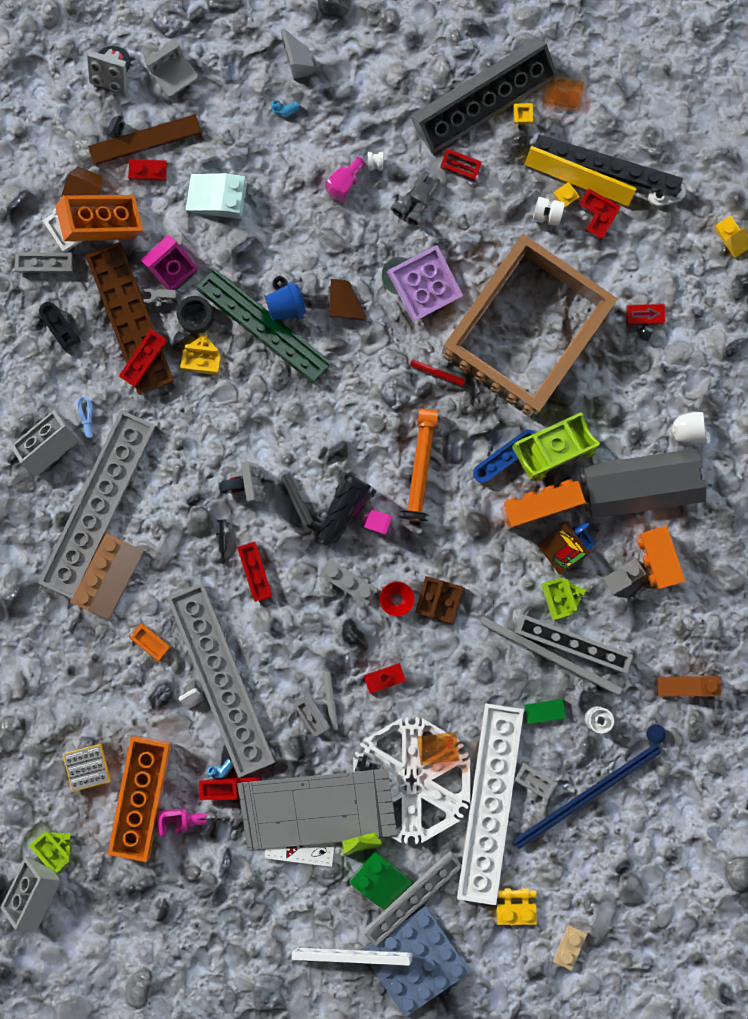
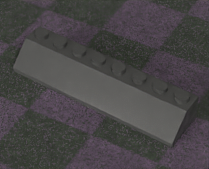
[410,38,558,154]

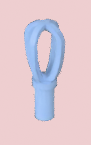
[77,397,93,438]

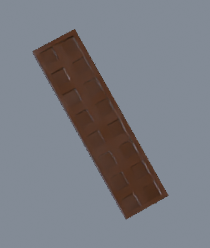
[85,242,175,396]

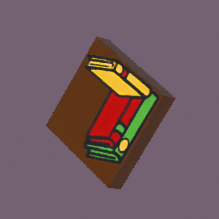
[537,522,590,575]

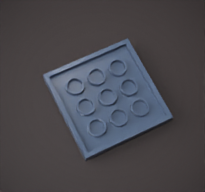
[361,905,470,1017]

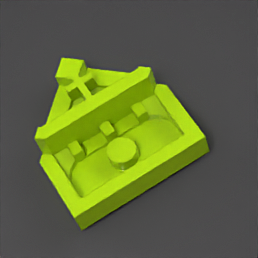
[541,578,586,620]
[29,832,71,873]
[342,832,383,856]

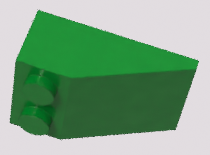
[349,849,415,910]

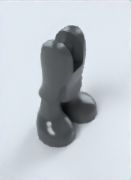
[390,171,441,227]

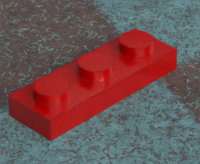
[119,329,167,388]
[237,541,273,602]

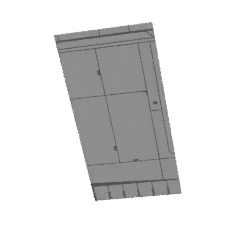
[237,769,397,850]

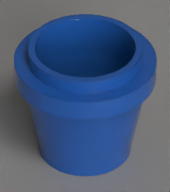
[265,281,306,321]

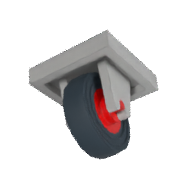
[87,46,131,94]
[219,461,266,503]

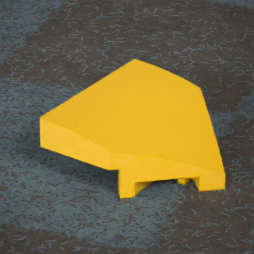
[180,333,221,375]

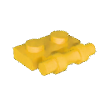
[496,888,537,925]

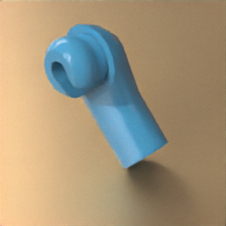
[271,100,300,117]
[207,758,234,779]

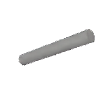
[323,671,338,730]

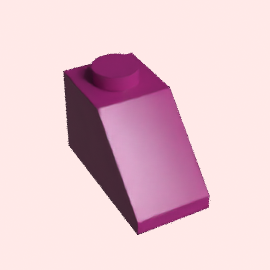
[362,509,393,537]

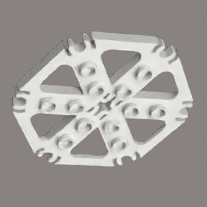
[353,717,470,844]

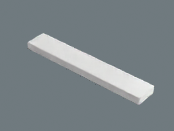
[292,947,412,965]

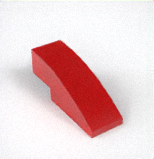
[199,776,262,800]

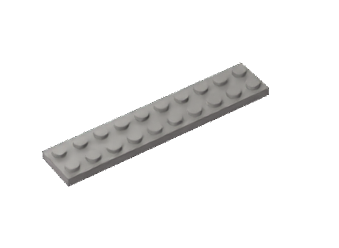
[38,410,156,599]
[167,583,275,778]

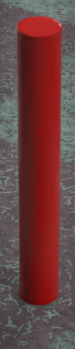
[410,359,465,387]

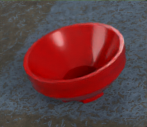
[379,581,415,617]

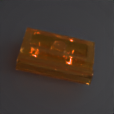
[543,76,584,110]
[417,731,460,765]

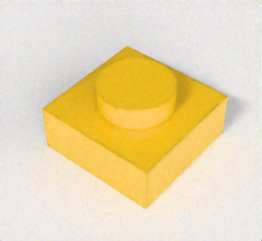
[513,103,533,125]
[553,182,580,209]

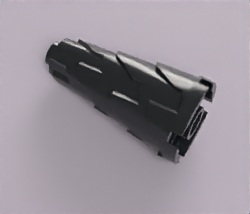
[318,471,377,547]

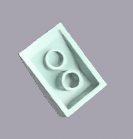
[186,173,247,219]

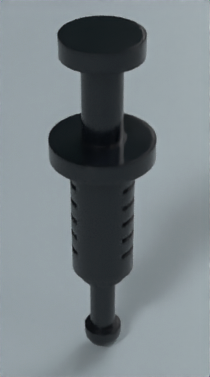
[216,519,228,564]

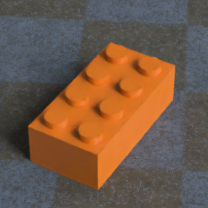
[55,195,143,241]
[501,479,586,529]

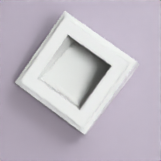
[178,688,204,709]

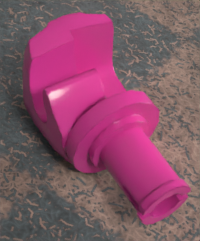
[325,156,366,204]
[156,809,207,837]

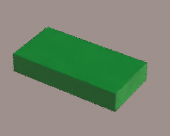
[524,699,566,724]

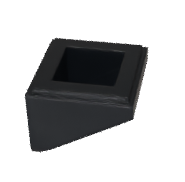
[106,115,125,138]

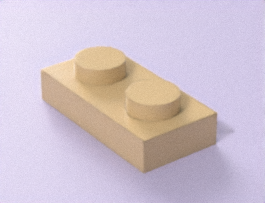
[553,924,587,971]

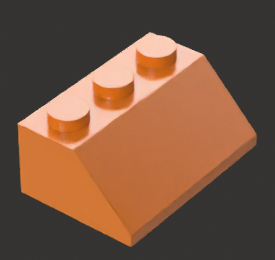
[636,525,685,589]

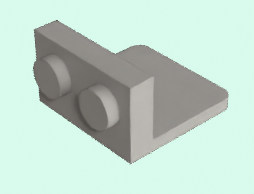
[145,39,198,97]

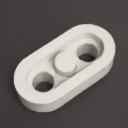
[648,184,686,207]

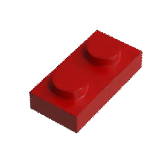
[128,159,168,181]

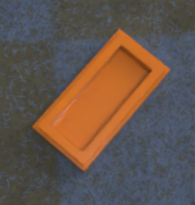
[129,623,171,662]

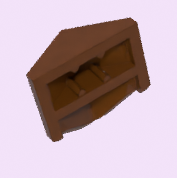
[62,166,103,197]

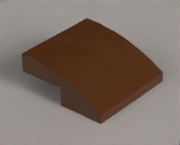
[415,576,465,624]

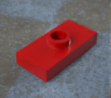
[363,663,406,694]

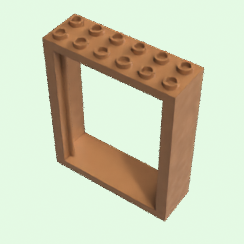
[442,234,618,417]

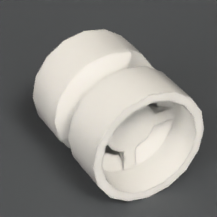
[533,197,564,227]
[585,706,614,734]

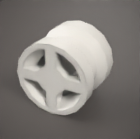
[368,152,383,171]

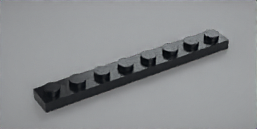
[534,134,683,198]

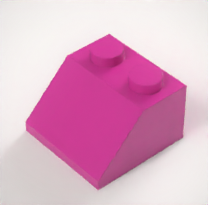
[141,235,198,290]

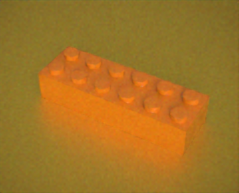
[107,735,173,862]

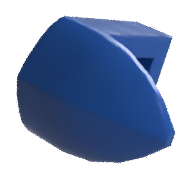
[572,523,595,550]

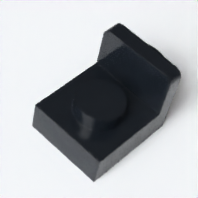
[357,752,382,771]

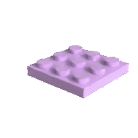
[387,245,463,322]

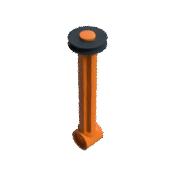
[400,408,438,522]

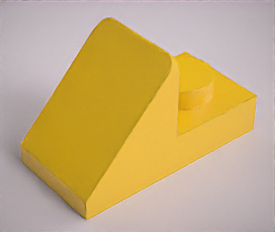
[713,216,748,258]

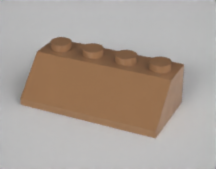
[71,533,144,620]

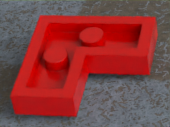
[578,188,621,241]

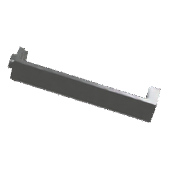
[580,448,706,519]

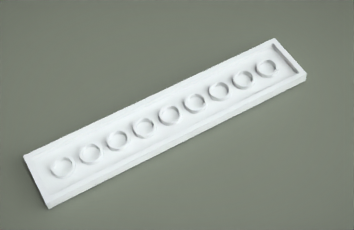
[457,703,524,905]

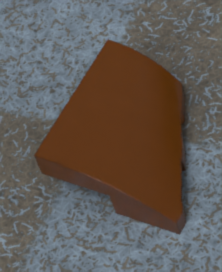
[330,279,366,320]

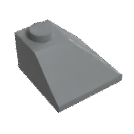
[280,29,317,80]

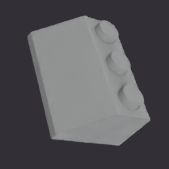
[11,410,79,477]
[0,857,61,932]

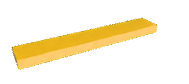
[524,146,636,206]

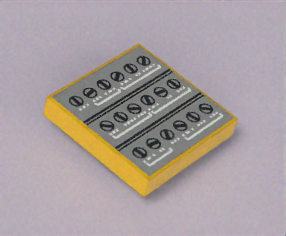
[63,743,111,792]

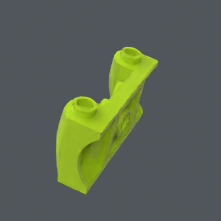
[512,412,600,482]

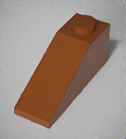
[657,675,721,696]

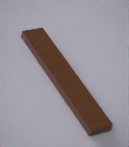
[88,114,202,166]

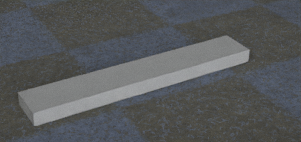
[362,851,462,947]

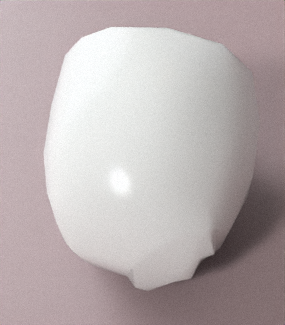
[671,412,711,446]

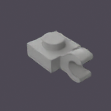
[144,288,178,304]

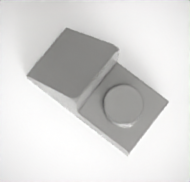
[602,558,646,594]

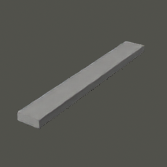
[479,616,622,695]

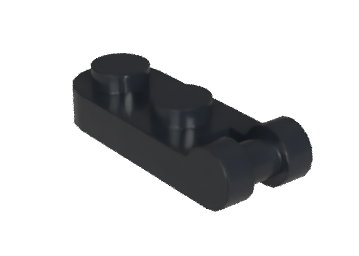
[39,302,82,353]

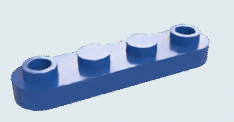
[473,430,536,483]

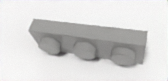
[15,252,73,273]
[319,559,378,605]

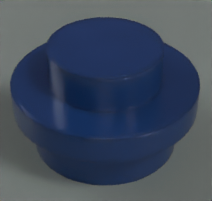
[646,724,666,744]

